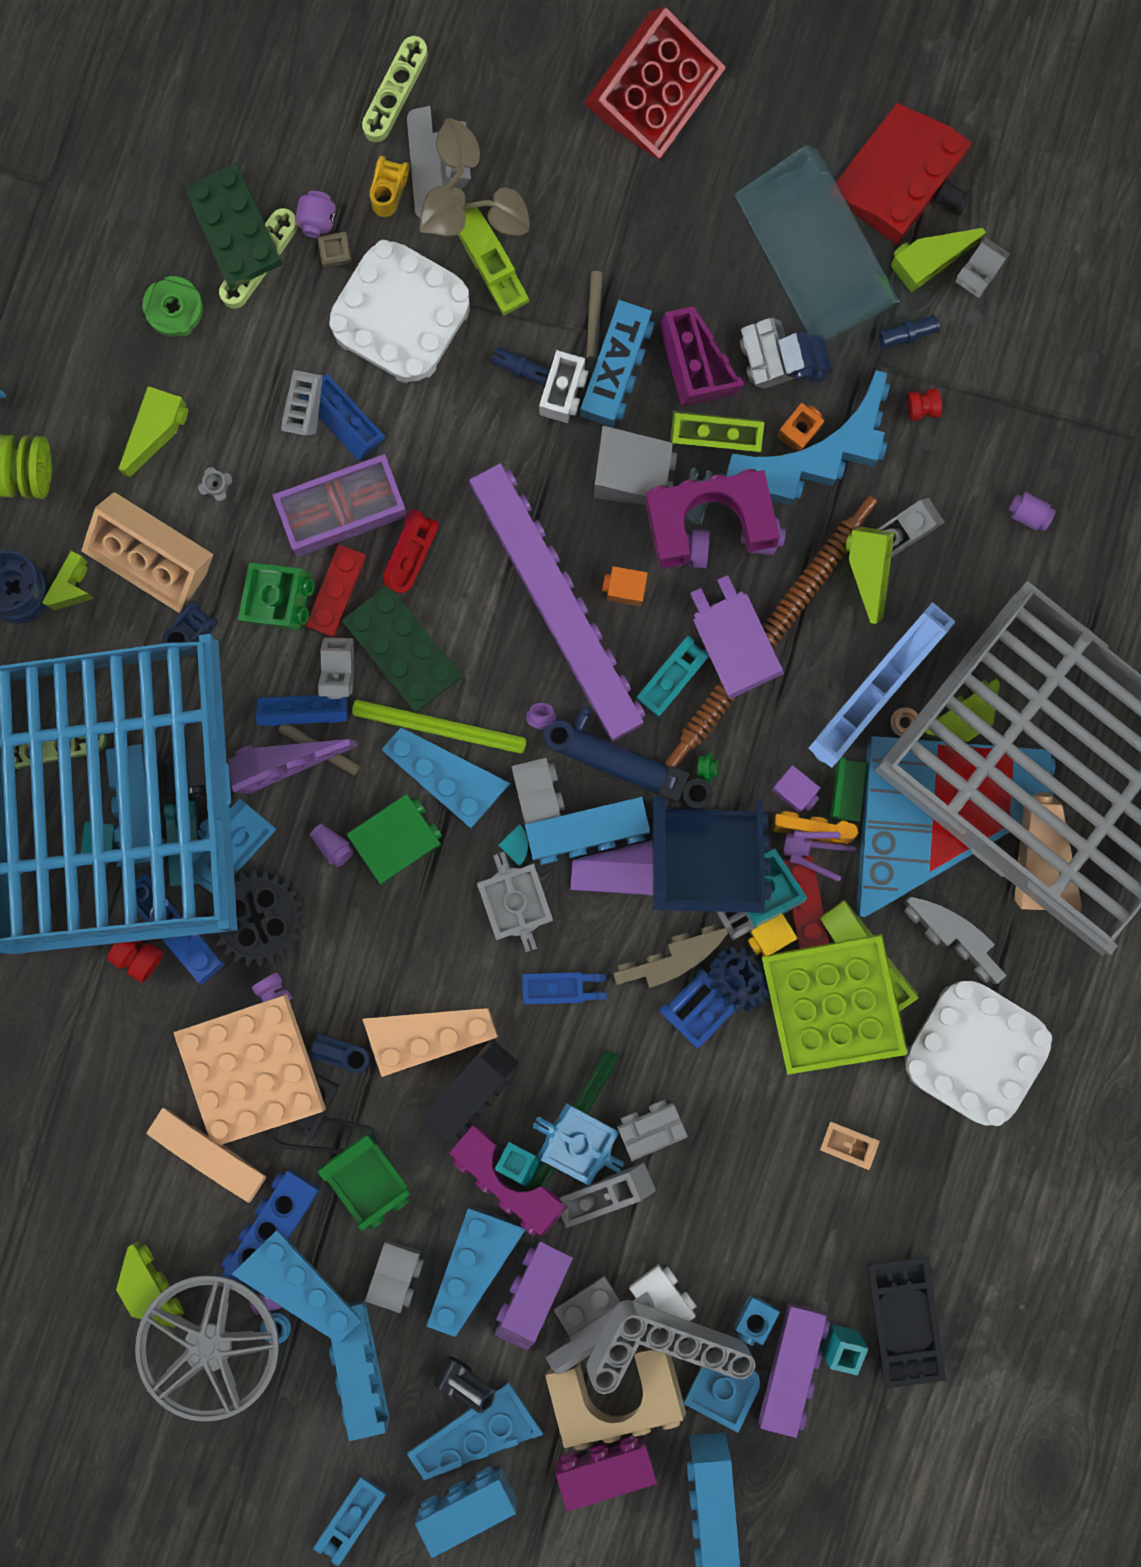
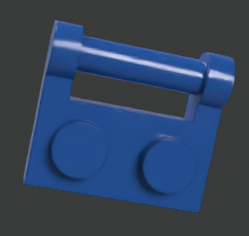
[658,967,735,1049]

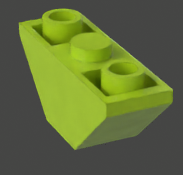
[921,678,1000,743]
[116,1241,184,1328]

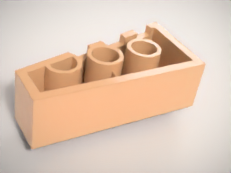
[362,1008,498,1077]

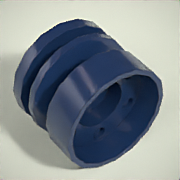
[0,550,50,624]

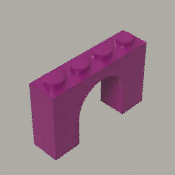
[645,469,780,569]

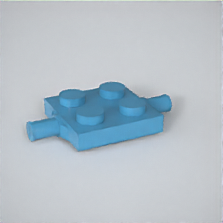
[533,1103,624,1186]

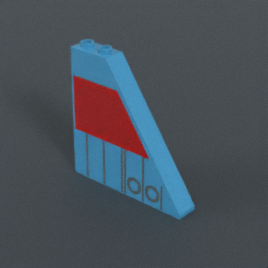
[856,736,1055,917]

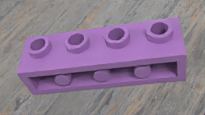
[758,1302,830,1438]

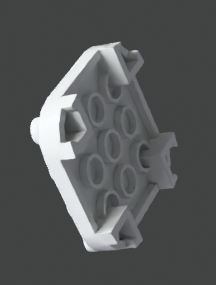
[329,240,470,384]
[904,981,1052,1126]

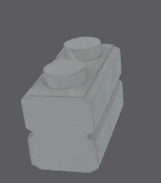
[740,318,795,389]
[617,1099,688,1161]

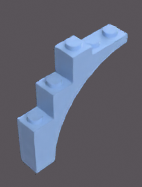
[809,602,955,768]

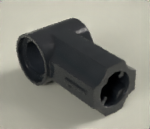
[433,1356,496,1414]

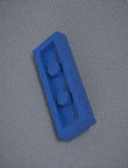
[256,695,348,726]

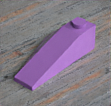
[228,739,357,794]
[570,840,652,896]

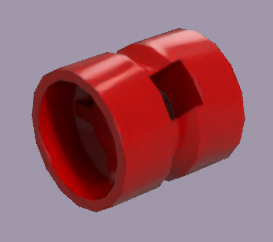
[106,941,164,984]

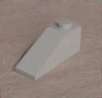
[559,1163,656,1228]

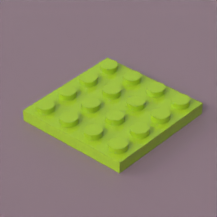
[762,934,908,1075]

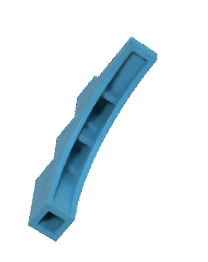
[726,370,890,506]

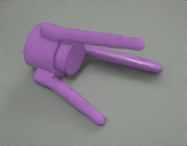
[784,830,857,881]

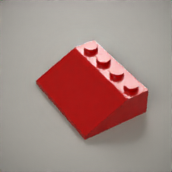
[584,7,726,159]
[827,103,972,245]

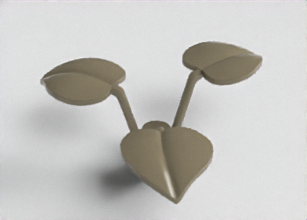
[420,118,530,237]

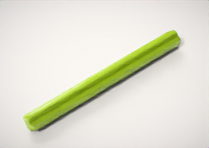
[352,700,527,754]

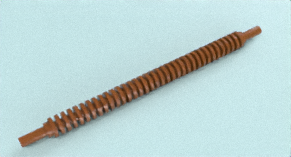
[664,495,878,768]

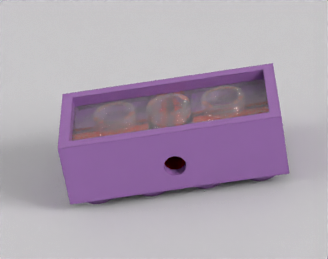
[272,454,407,557]

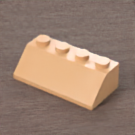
[81,492,214,613]

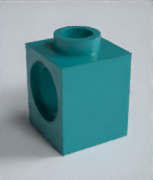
[494,1142,541,1187]

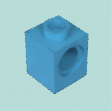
[733,1293,780,1346]

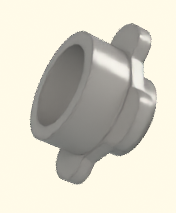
[198,467,232,501]

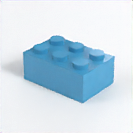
[415,1466,517,1558]

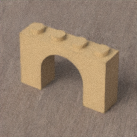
[545,1346,686,1450]

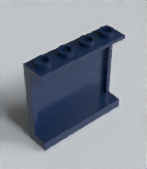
[652,796,771,913]

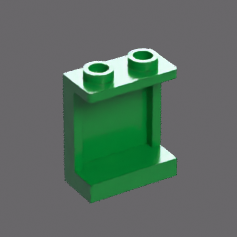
[347,794,442,886]
[318,1132,411,1231]

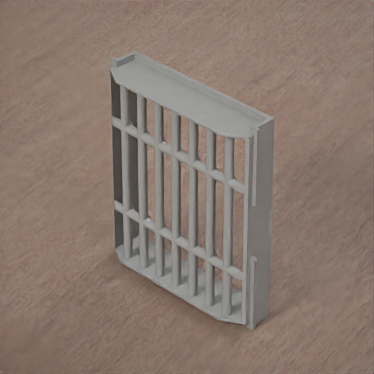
[874,581,1141,956]

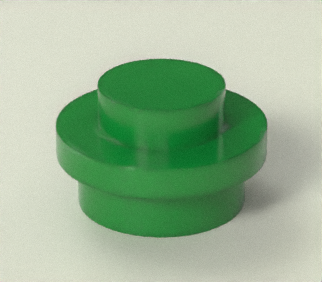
[698,753,719,783]

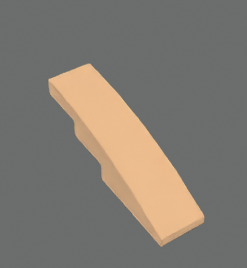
[146,1108,267,1203]

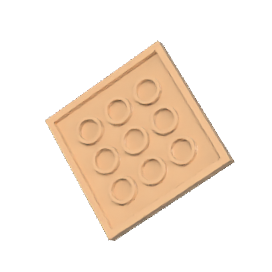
[174,994,326,1145]

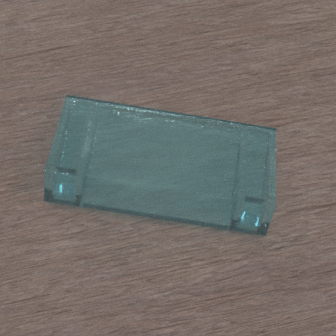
[734,145,899,342]

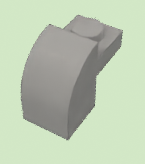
[955,238,1010,298]
[318,638,354,699]

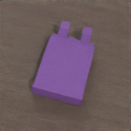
[690,575,784,699]

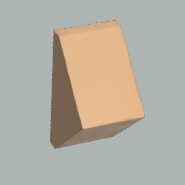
[820,1122,880,1170]

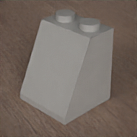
[594,426,677,505]

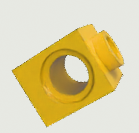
[748,914,798,956]

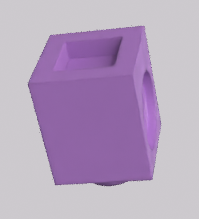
[771,765,820,813]

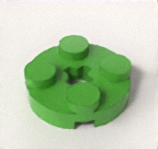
[142,276,203,337]

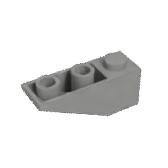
[878,498,945,557]

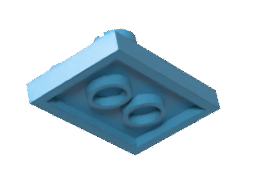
[178,799,276,893]

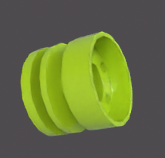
[0,434,52,499]

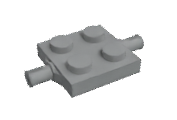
[477,852,553,953]

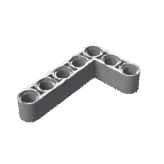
[586,1300,756,1394]

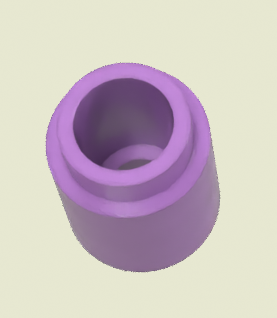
[1009,491,1056,531]

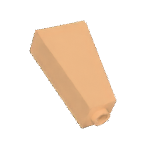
[1014,792,1082,911]

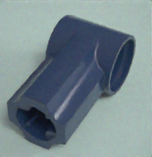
[310,1033,374,1074]

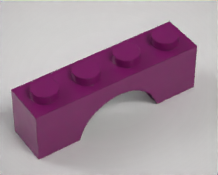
[449,1125,569,1236]

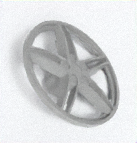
[135,1275,279,1421]

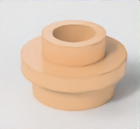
[890,707,918,737]

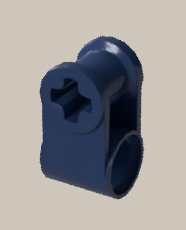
[162,601,218,643]

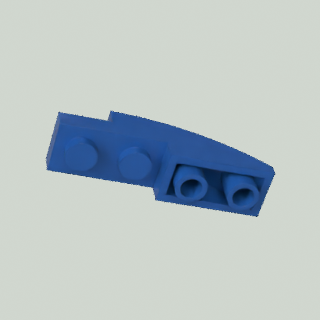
[122,873,225,985]

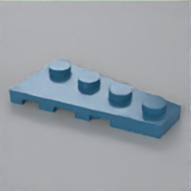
[381,728,510,829]
[232,1230,362,1344]
[407,1381,543,1480]

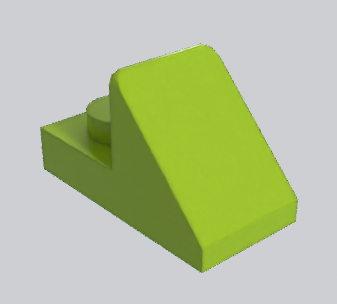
[42,551,93,610]

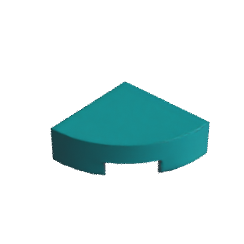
[498,824,528,867]

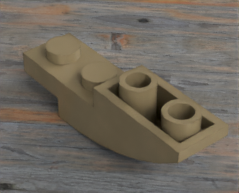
[613,924,728,988]

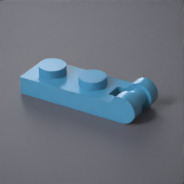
[313,1475,387,1566]

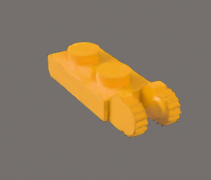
[771,811,859,845]

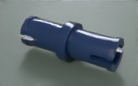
[878,314,940,349]
[491,346,550,387]

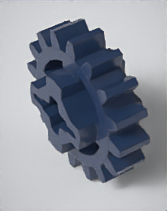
[707,947,770,1012]

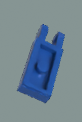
[522,972,607,1004]

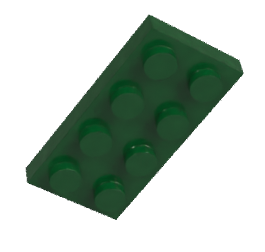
[184,163,283,290]
[342,586,462,713]

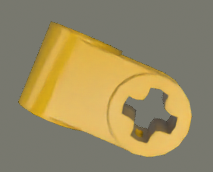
[370,156,410,217]

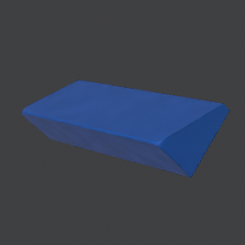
[301,373,385,460]

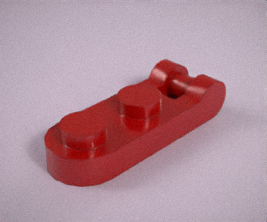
[383,509,438,593]

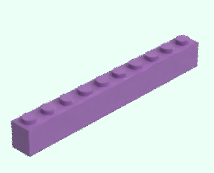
[469,463,646,743]

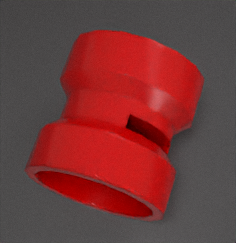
[906,388,942,422]

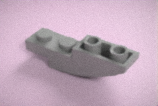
[903,897,1007,984]

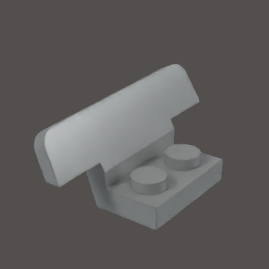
[407,106,471,219]
[545,1275,655,1374]

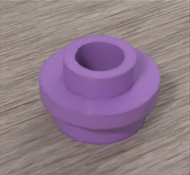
[526,703,556,730]

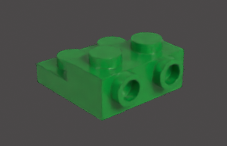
[238,562,314,632]

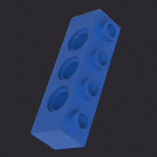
[221,1168,321,1292]

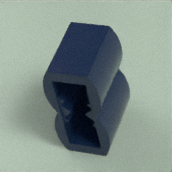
[778,332,833,383]

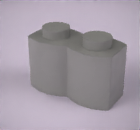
[511,758,565,824]
[365,1239,424,1313]

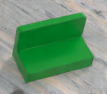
[829,757,867,823]

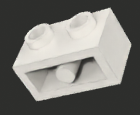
[539,350,589,423]

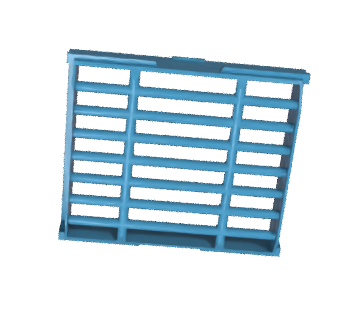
[0,634,238,954]

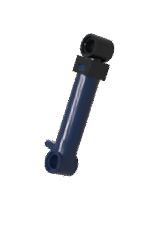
[544,706,713,810]

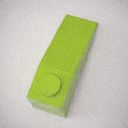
[891,228,986,293]
[118,386,188,478]
[846,527,894,624]

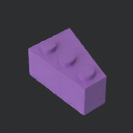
[494,1242,573,1351]

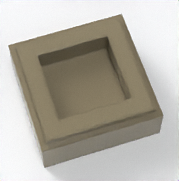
[318,232,352,268]

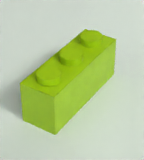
[670,411,765,452]

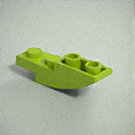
[457,207,529,316]
[820,899,919,1012]

